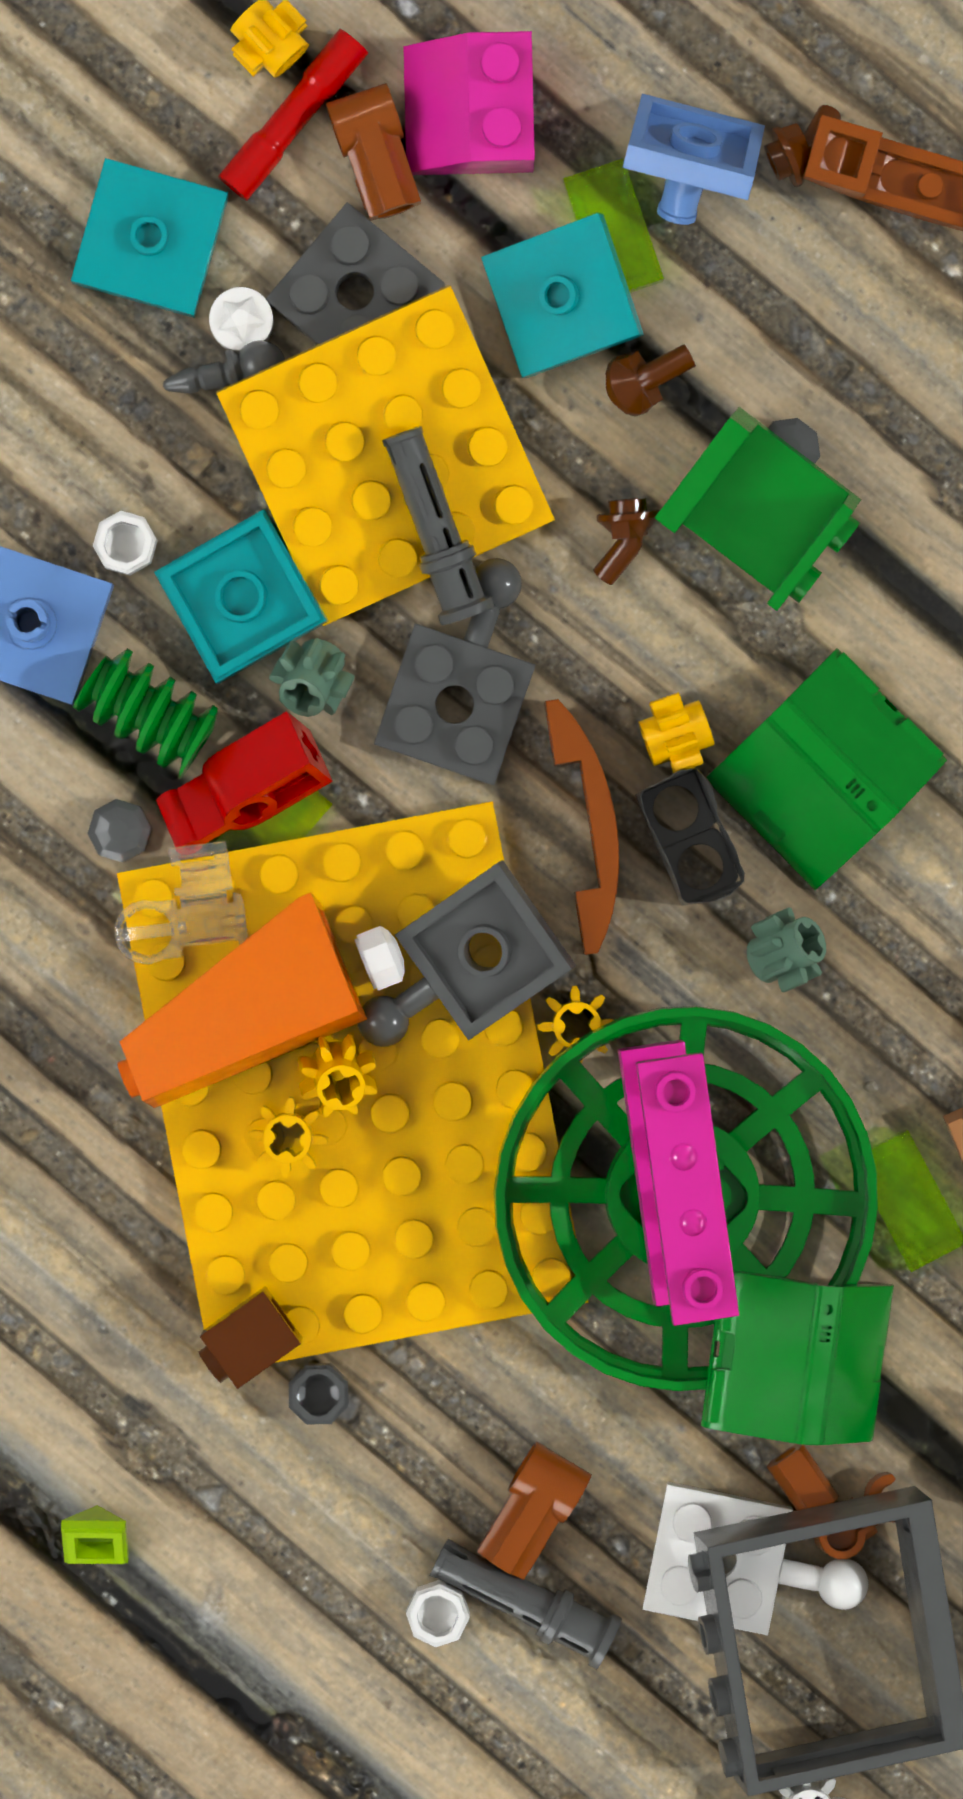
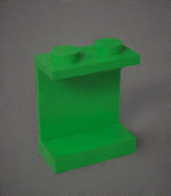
[655,407,861,611]

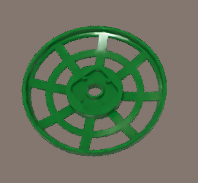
[494,1006,878,1391]

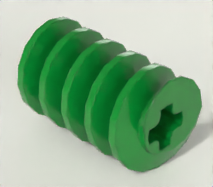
[73,648,218,779]

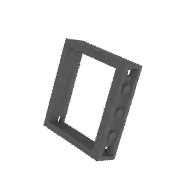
[688,1486,963,1797]

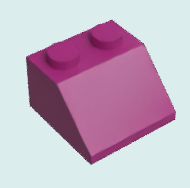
[403,31,535,175]

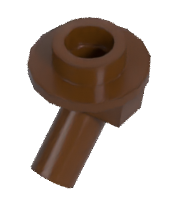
[764,105,841,187]
[605,344,696,417]
[593,498,660,585]

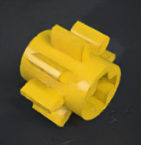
[230,0,309,78]
[638,692,715,773]
[537,985,614,1064]
[298,1034,377,1118]
[247,1097,328,1179]

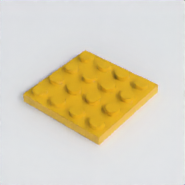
[216,285,555,626]

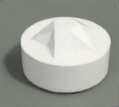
[209,287,274,353]

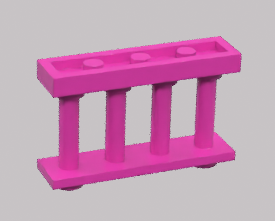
[618,1040,739,1326]

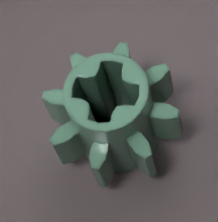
[269,638,355,717]
[747,907,826,993]

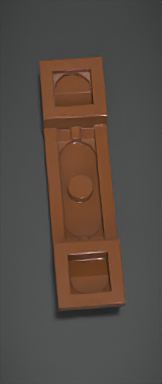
[803,115,963,231]
[544,699,619,955]

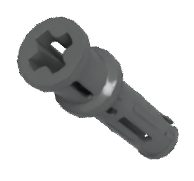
[382,426,495,625]
[430,1539,622,1670]

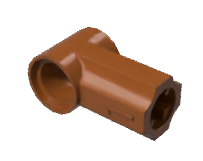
[326,83,421,221]
[477,1442,592,1580]

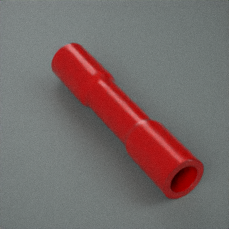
[218,29,369,201]

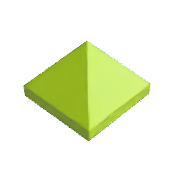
[61,1505,129,1564]

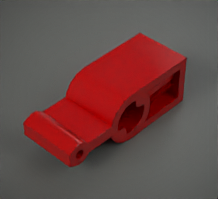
[156,711,333,857]

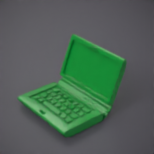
[706,648,947,890]
[701,1270,894,1445]

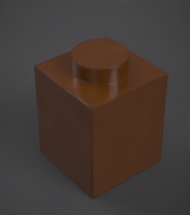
[198,1286,303,1389]

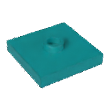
[71,158,229,318]
[481,213,644,378]
[154,509,329,684]

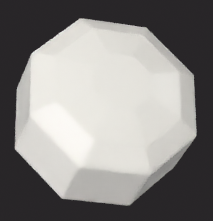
[93,511,158,576]
[354,926,405,991]
[406,1580,470,1647]

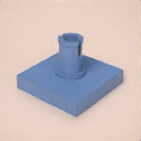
[622,94,765,225]
[0,546,114,705]

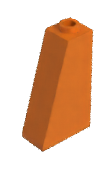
[117,892,367,1108]

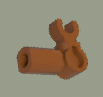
[767,1444,896,1559]

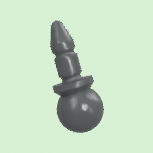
[163,340,285,394]

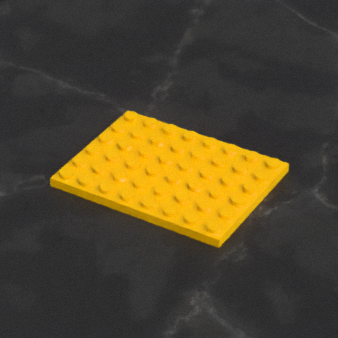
[117,801,589,1375]

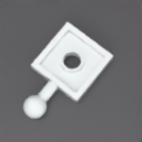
[643,1482,868,1635]

